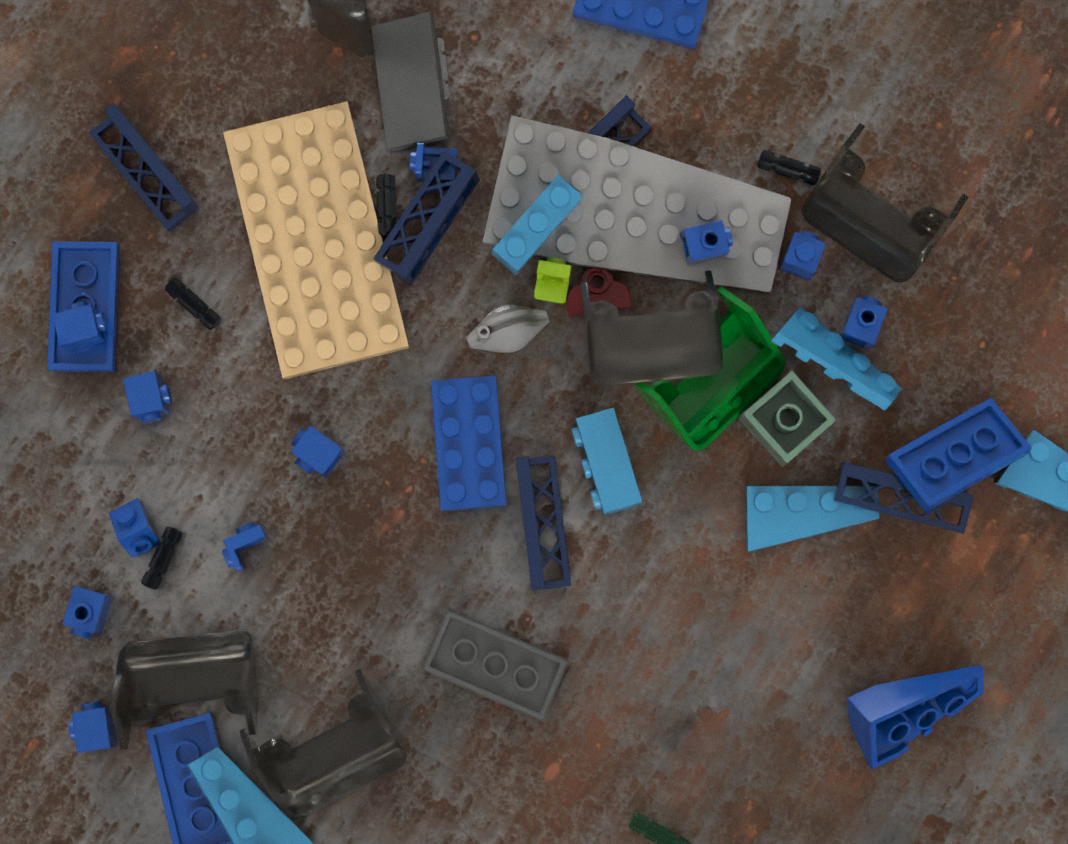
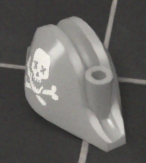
[466,305,550,353]

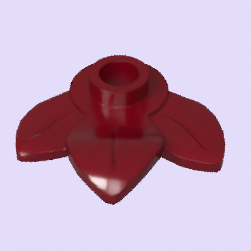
[567,267,631,330]

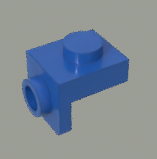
[410,142,458,183]
[109,498,160,558]
[222,522,269,572]

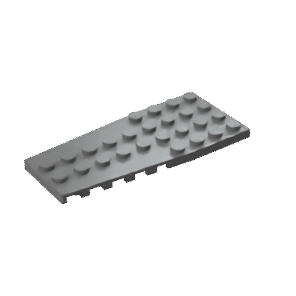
[482,115,791,293]

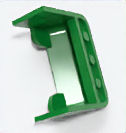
[627,286,785,451]

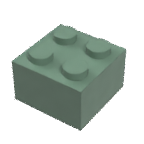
[739,371,836,468]

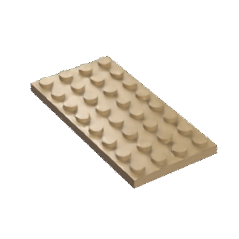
[223,101,410,380]

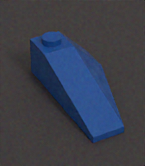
[847,665,983,769]

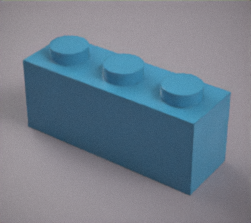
[491,175,583,275]
[571,407,642,516]

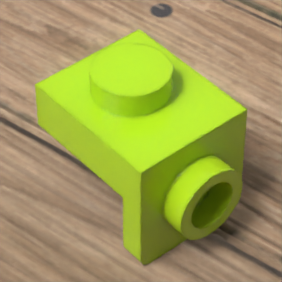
[534,257,571,304]

